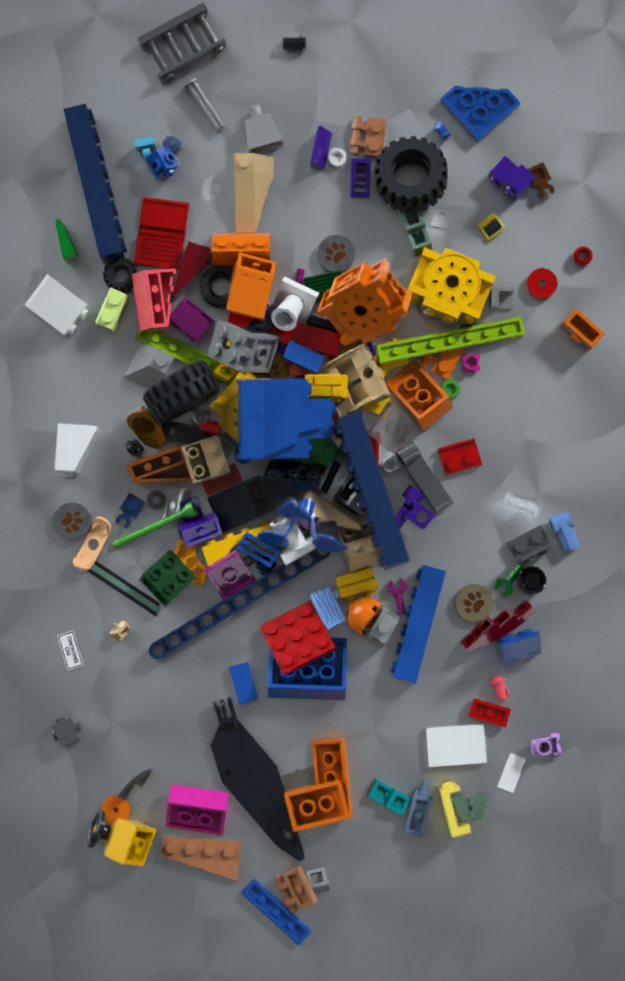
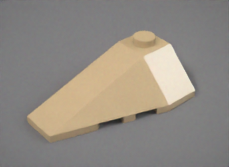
[235,153,273,233]

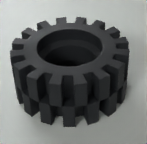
[103,257,138,293]

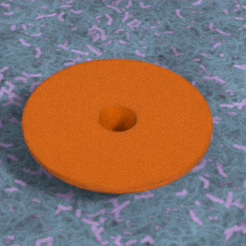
[101,795,130,824]

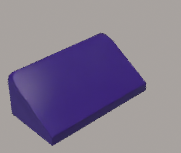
[310,126,332,169]

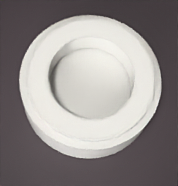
[327,148,346,168]

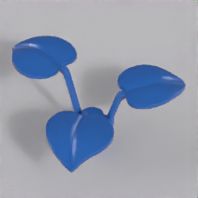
[257,498,348,553]

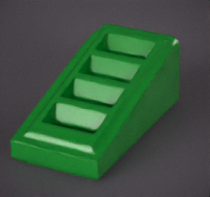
[55,218,79,262]

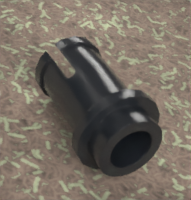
[283,35,306,51]

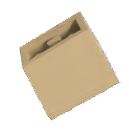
[181,435,231,484]
[336,525,379,572]

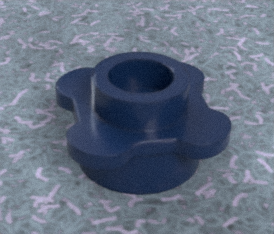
[256,556,277,575]

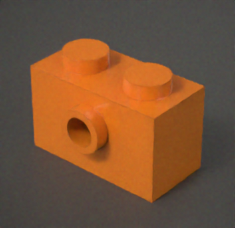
[561,308,605,351]

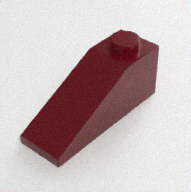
[171,241,212,300]

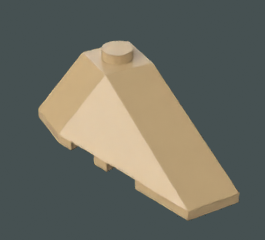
[285,487,365,530]

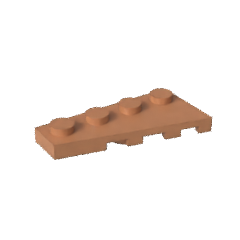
[161,836,240,881]

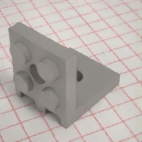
[207,319,280,373]

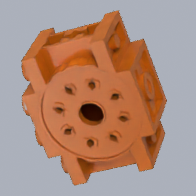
[317,258,412,346]

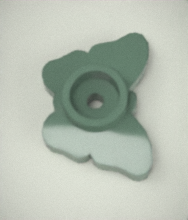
[452,794,488,822]

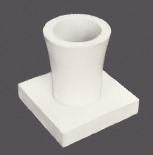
[271,277,319,331]
[270,515,316,565]

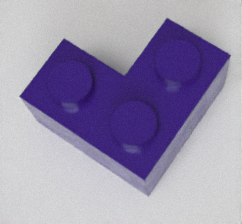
[488,156,535,201]

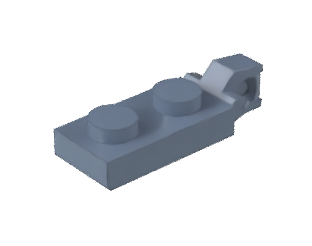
[404,780,433,837]

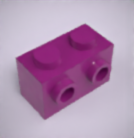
[169,297,215,342]

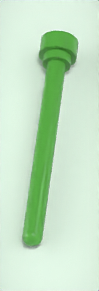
[113,501,198,548]

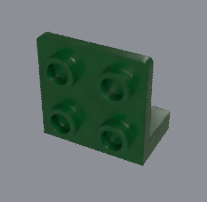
[139,550,196,607]

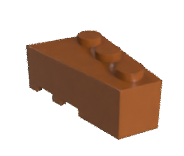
[126,444,192,483]

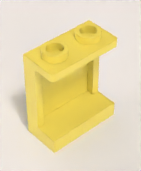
[438,781,471,837]

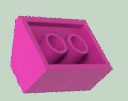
[166,784,229,836]

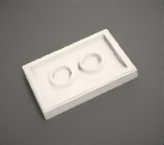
[426,724,487,767]

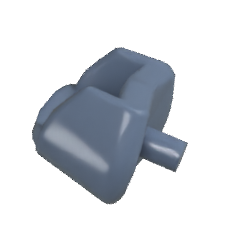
[163,135,183,153]

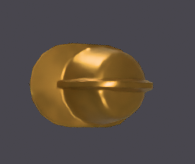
[127,406,165,448]

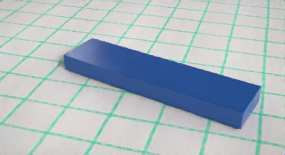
[241,878,312,946]

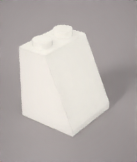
[25,274,89,337]
[55,423,101,477]

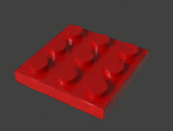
[259,600,336,676]

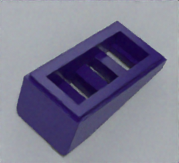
[350,159,371,198]

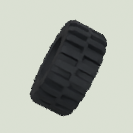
[375,136,448,213]
[143,361,220,424]

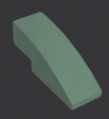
[397,208,432,257]

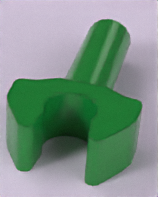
[494,564,524,596]

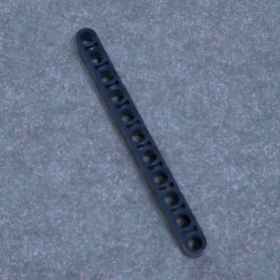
[149,548,331,659]

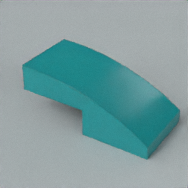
[366,778,412,816]

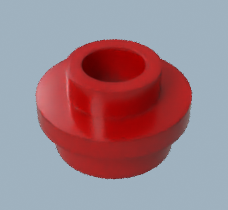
[573,246,593,266]

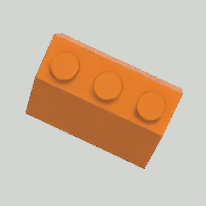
[212,233,270,265]

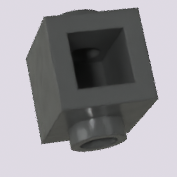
[51,716,81,747]

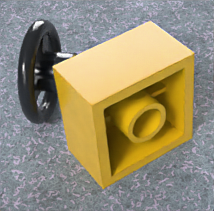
[87,810,157,866]

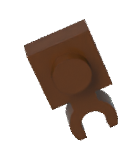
[528,162,554,198]

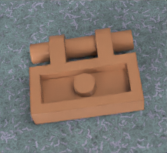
[349,116,387,158]
[274,866,318,913]

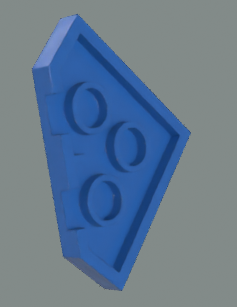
[440,86,521,141]

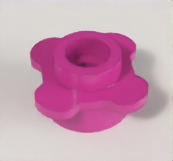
[461,353,480,372]

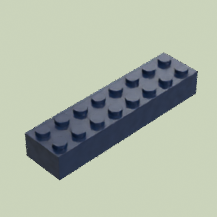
[63,103,128,264]
[335,411,410,571]

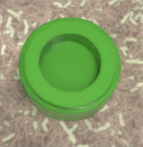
[441,380,460,399]

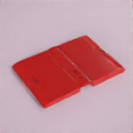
[134,197,190,270]

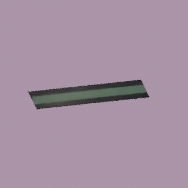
[87,561,160,616]

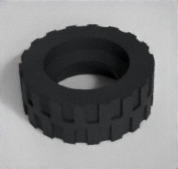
[200,265,233,308]

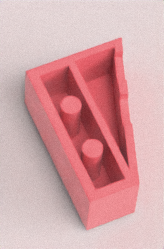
[132,269,176,331]

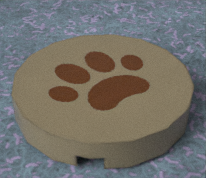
[455,584,493,622]

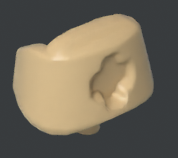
[110,621,130,641]

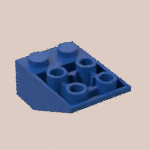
[496,629,542,665]

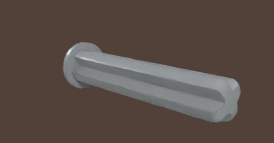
[184,78,224,132]

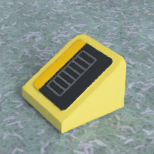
[478,213,505,241]

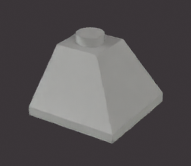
[125,343,176,389]

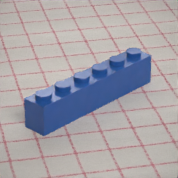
[390,565,446,683]

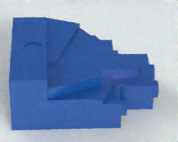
[236,379,335,459]

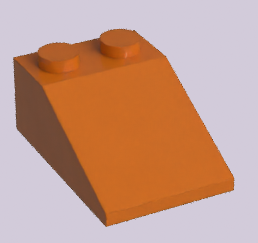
[386,360,453,431]
[284,779,350,832]

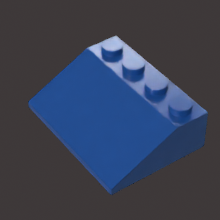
[268,638,347,700]

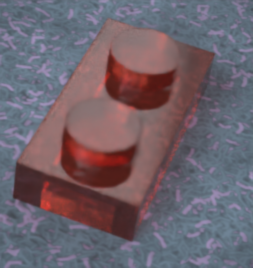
[202,463,243,496]

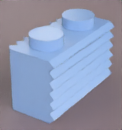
[309,585,348,630]

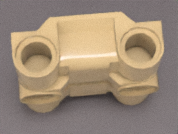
[318,343,391,418]

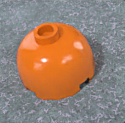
[347,597,383,636]

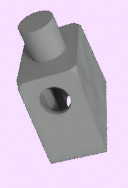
[245,105,283,153]
[366,607,400,648]

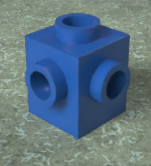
[145,146,180,178]

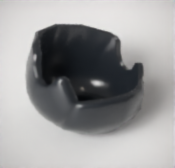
[517,566,547,595]

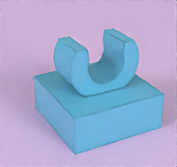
[135,136,156,159]

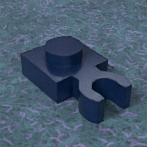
[115,492,146,529]

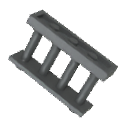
[137,2,226,82]

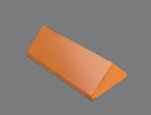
[312,737,352,818]

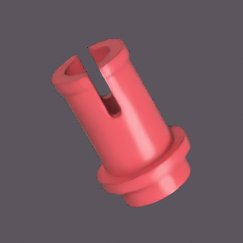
[490,675,510,701]

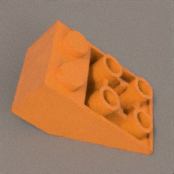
[226,252,276,320]

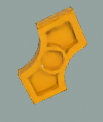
[174,539,207,587]

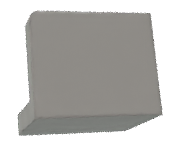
[489,287,514,309]

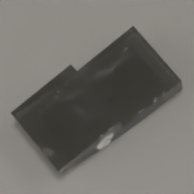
[118,768,153,800]

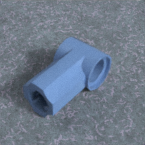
[549,511,581,552]

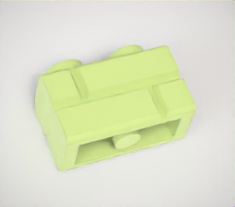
[95,288,130,333]

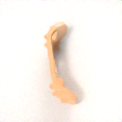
[72,516,111,571]

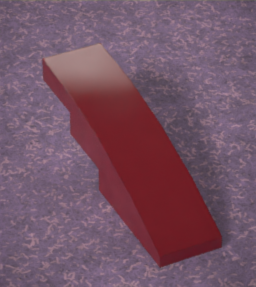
[460,599,537,652]

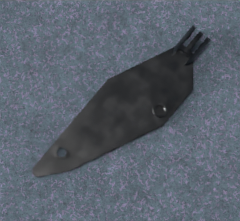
[211,697,305,861]

